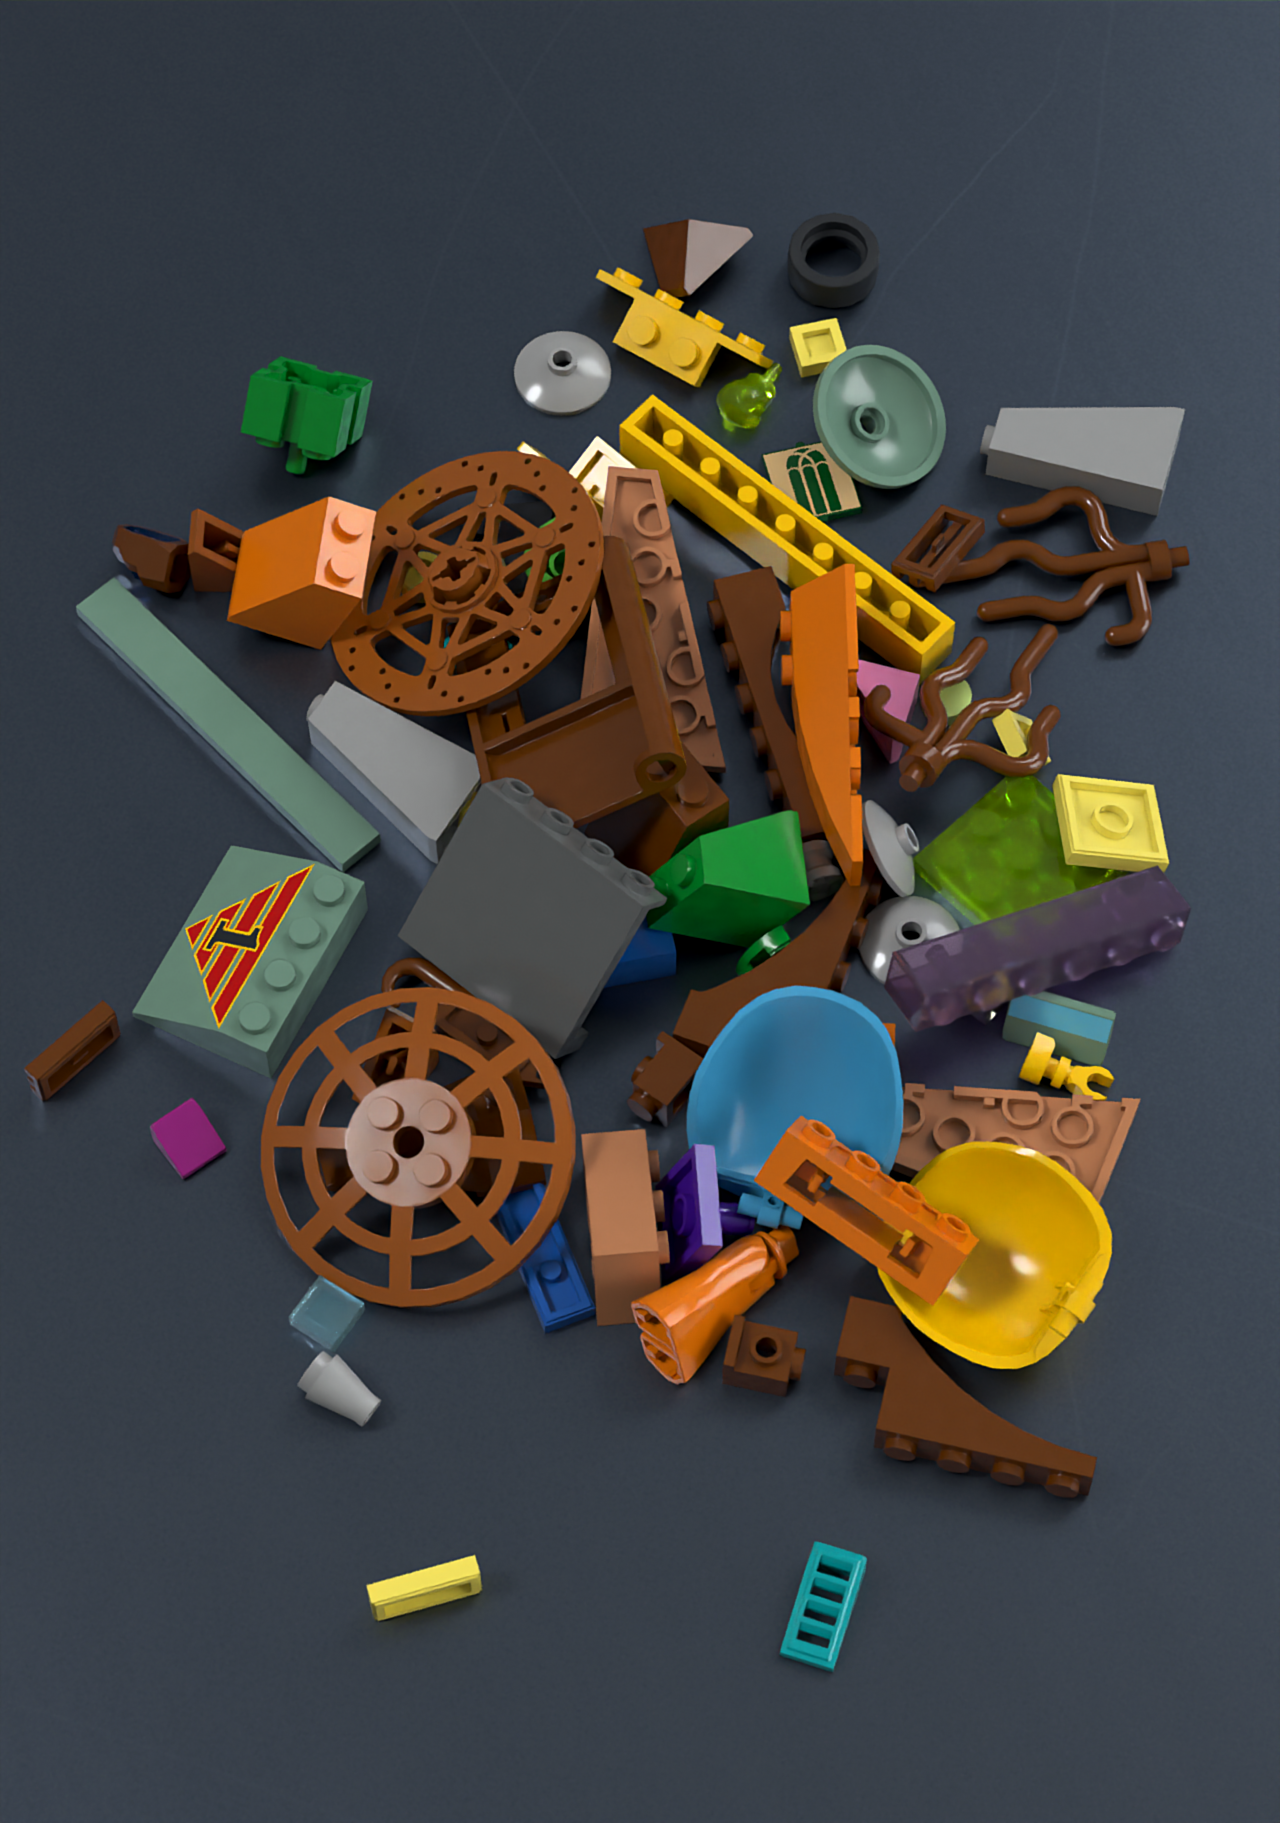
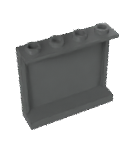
[398,777,668,1059]

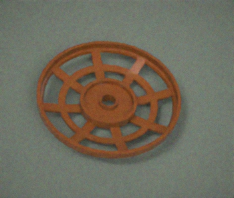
[261,987,576,1308]

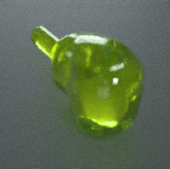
[716,363,783,428]

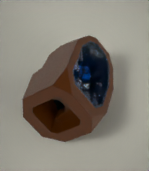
[112,524,191,593]

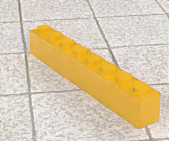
[619,394,955,685]

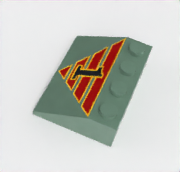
[132,845,368,1079]

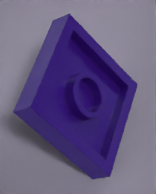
[655,1144,755,1285]

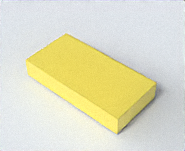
[367,1555,482,1621]

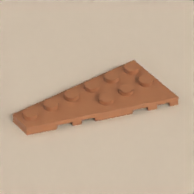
[580,466,726,773]
[891,1083,1141,1205]

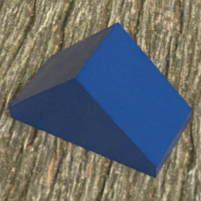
[604,916,676,988]

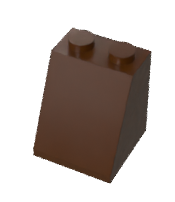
[585,740,729,877]

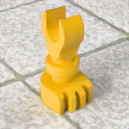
[1019,1032,1114,1101]

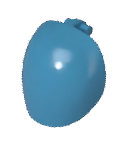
[686,986,903,1230]

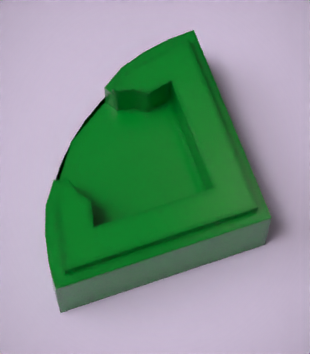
[735,925,791,976]

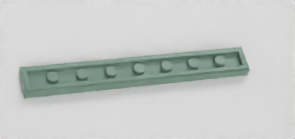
[76,577,381,873]

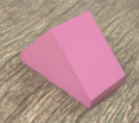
[856,659,920,764]

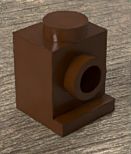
[627,1031,703,1127]
[722,1315,806,1397]

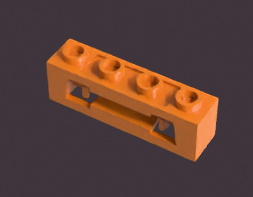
[754,1115,980,1306]

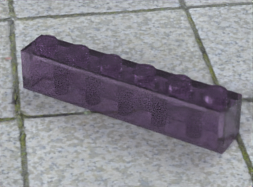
[884,865,1191,1032]

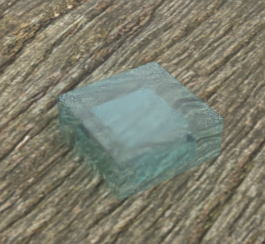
[289,1275,365,1352]

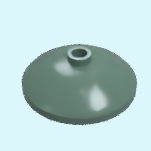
[813,345,946,489]

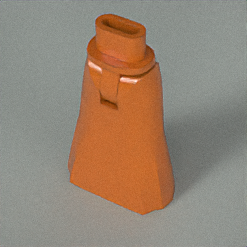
[631,1225,799,1385]

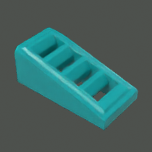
[780,1541,867,1672]

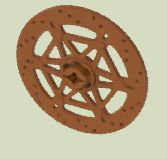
[331,451,604,716]

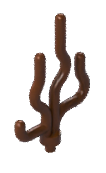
[911,486,1189,646]
[863,624,1061,792]

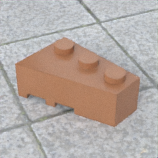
[581,1129,670,1326]

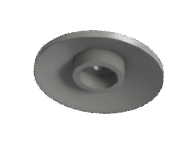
[514,331,611,416]
[862,800,919,897]
[859,896,962,991]

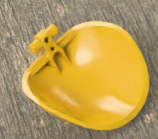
[877,1142,1112,1369]

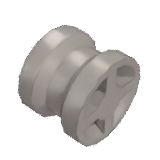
[802,840,844,902]

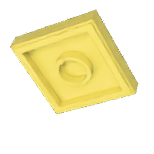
[1052,774,1169,875]

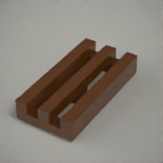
[891,504,985,592]
[24,1000,121,1101]

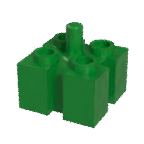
[241,356,373,474]

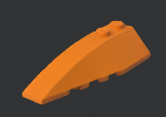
[780,564,863,886]

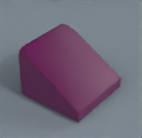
[150,1098,227,1180]

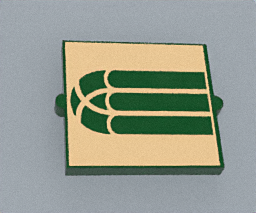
[761,442,862,525]

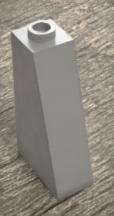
[980,407,1185,516]
[306,681,482,864]

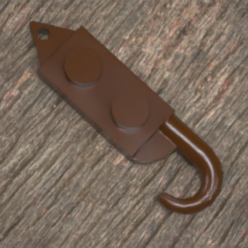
[381,957,545,1089]

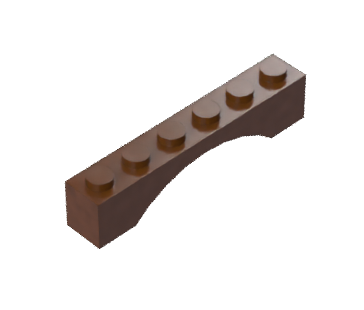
[707,566,828,843]

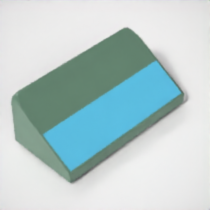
[1002,984,1116,1067]

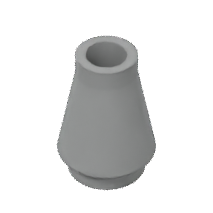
[297,1351,382,1427]

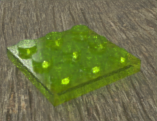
[913,775,1129,968]

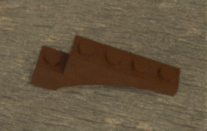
[672,849,886,1058]
[834,1296,1097,1498]

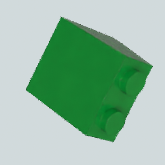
[646,810,810,948]

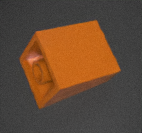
[227,497,376,650]

